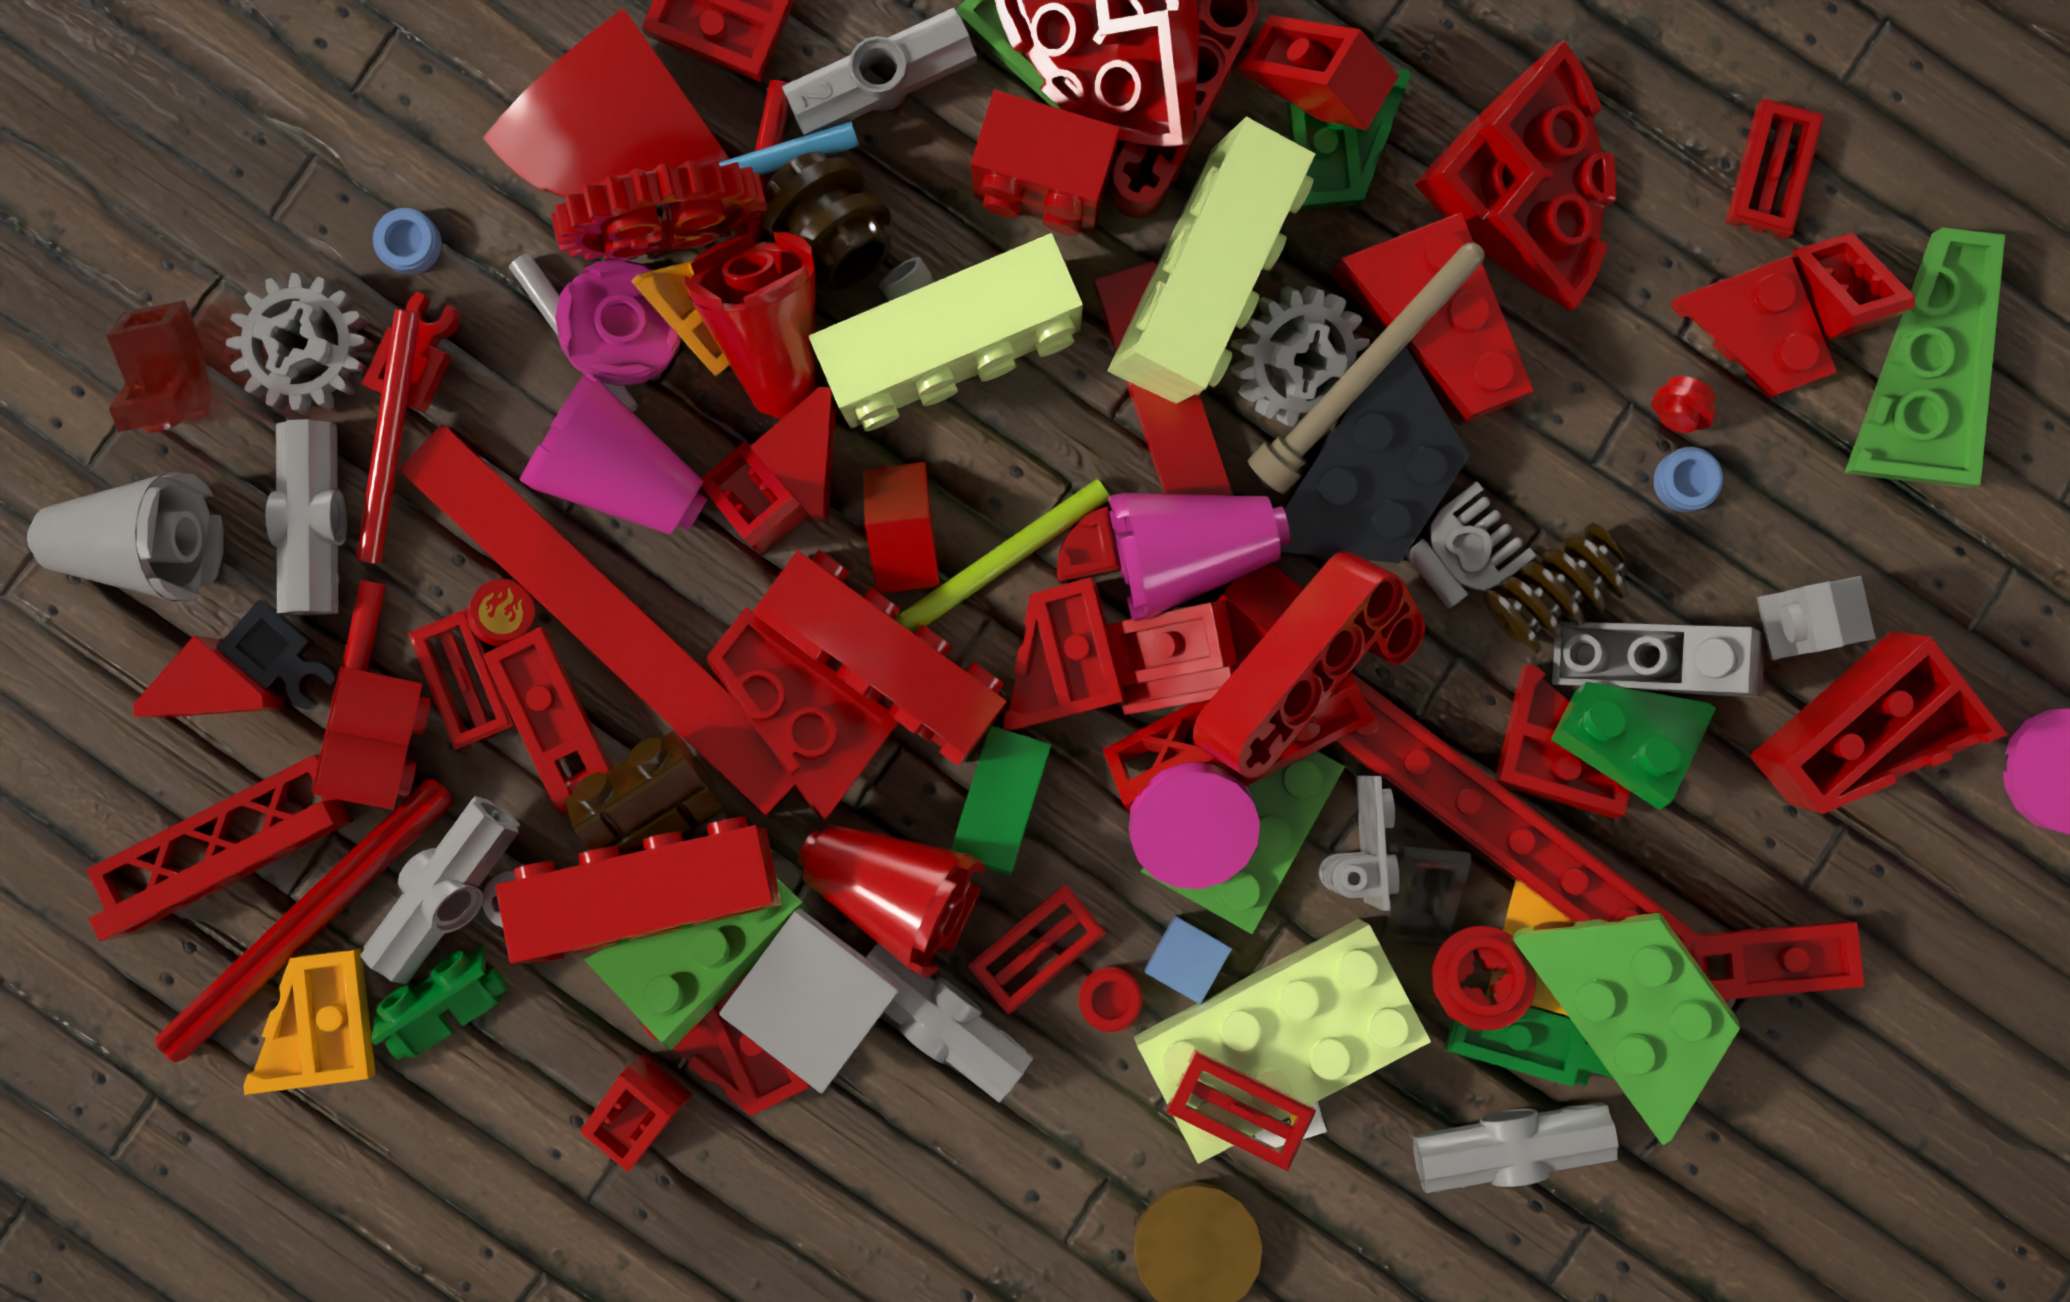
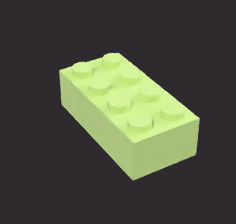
[1107,117,1315,404]
[809,233,1083,431]
[1134,919,1431,1164]

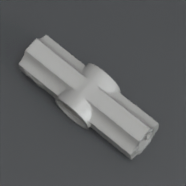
[782,8,977,136]
[265,419,348,616]
[360,796,521,984]
[866,943,1033,1103]
[1413,1102,1619,1193]

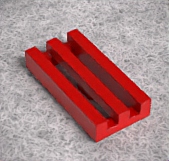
[1725,98,1825,240]
[408,609,516,750]
[967,883,1107,1015]
[1166,1049,1316,1171]

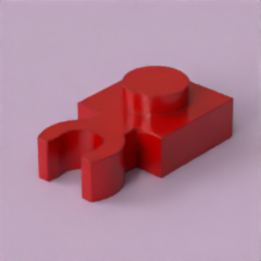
[361,291,461,414]

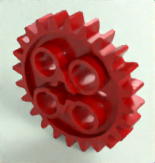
[551,160,767,261]

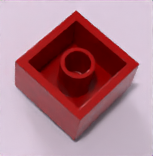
[971,90,1120,236]

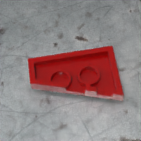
[707,607,899,824]

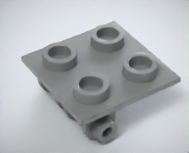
[1319,775,1399,911]

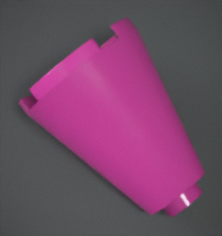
[520,373,708,535]
[1108,493,1290,622]

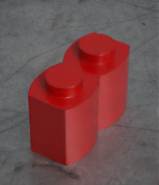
[311,667,430,810]

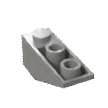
[1552,621,1765,698]

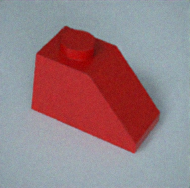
[1238,15,1399,130]

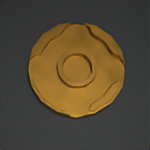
[1133,1181,1263,1302]

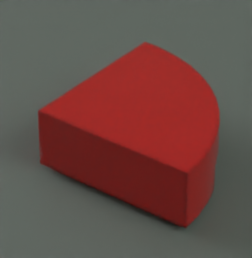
[1057,507,1120,583]

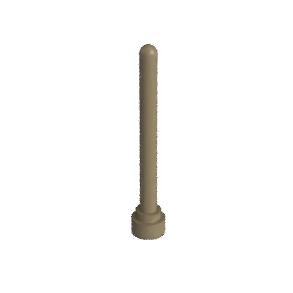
[1248,243,1484,494]

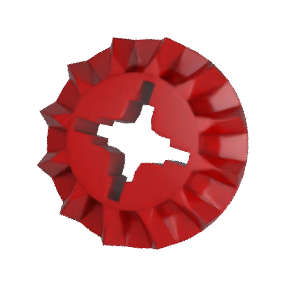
[1430,926,1536,1031]

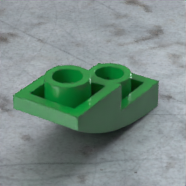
[951,726,1052,876]

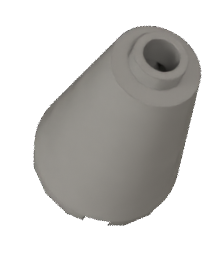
[27,472,224,601]

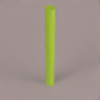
[895,479,1110,634]

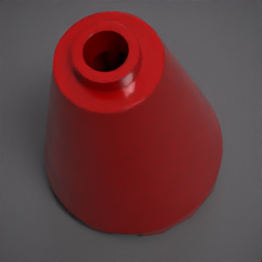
[684,232,816,418]
[798,824,985,978]

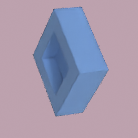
[1144,915,1232,1005]

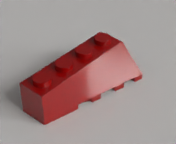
[752,550,1009,766]
[495,817,782,964]

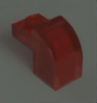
[106,300,210,433]

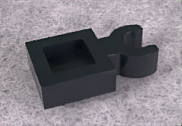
[216,599,338,710]

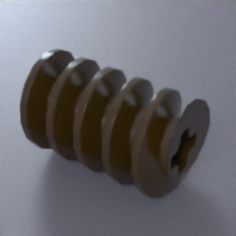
[1483,522,1628,654]

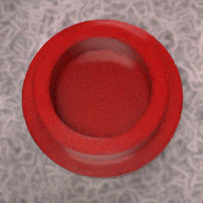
[1651,376,1717,433]

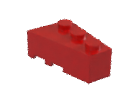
[1331,212,1533,426]
[1749,631,2008,814]

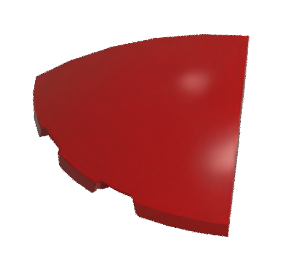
[995,0,1199,146]
[483,8,729,210]
[1414,40,1616,310]

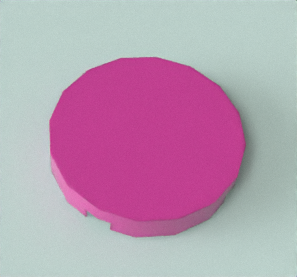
[555,259,681,387]
[2003,708,2070,834]
[1129,763,1260,889]

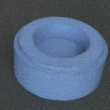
[373,208,442,275]
[1653,447,1723,512]

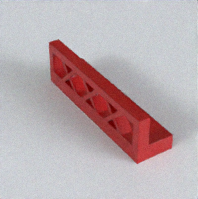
[1103,672,1376,813]
[86,754,353,942]

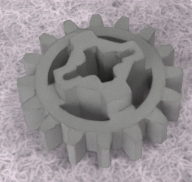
[226,273,373,415]
[1230,285,1370,427]

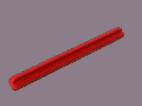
[155,779,454,1063]

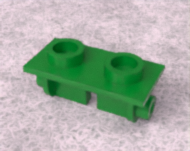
[371,943,508,1060]

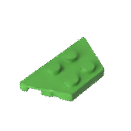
[1513,913,1740,1145]

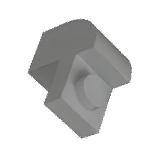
[1756,576,1876,660]

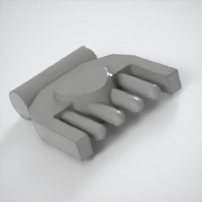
[1405,482,1536,609]

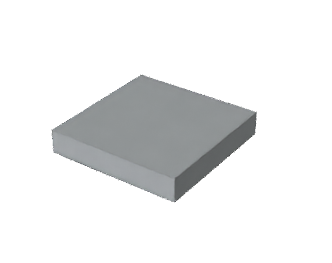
[719,908,902,1094]

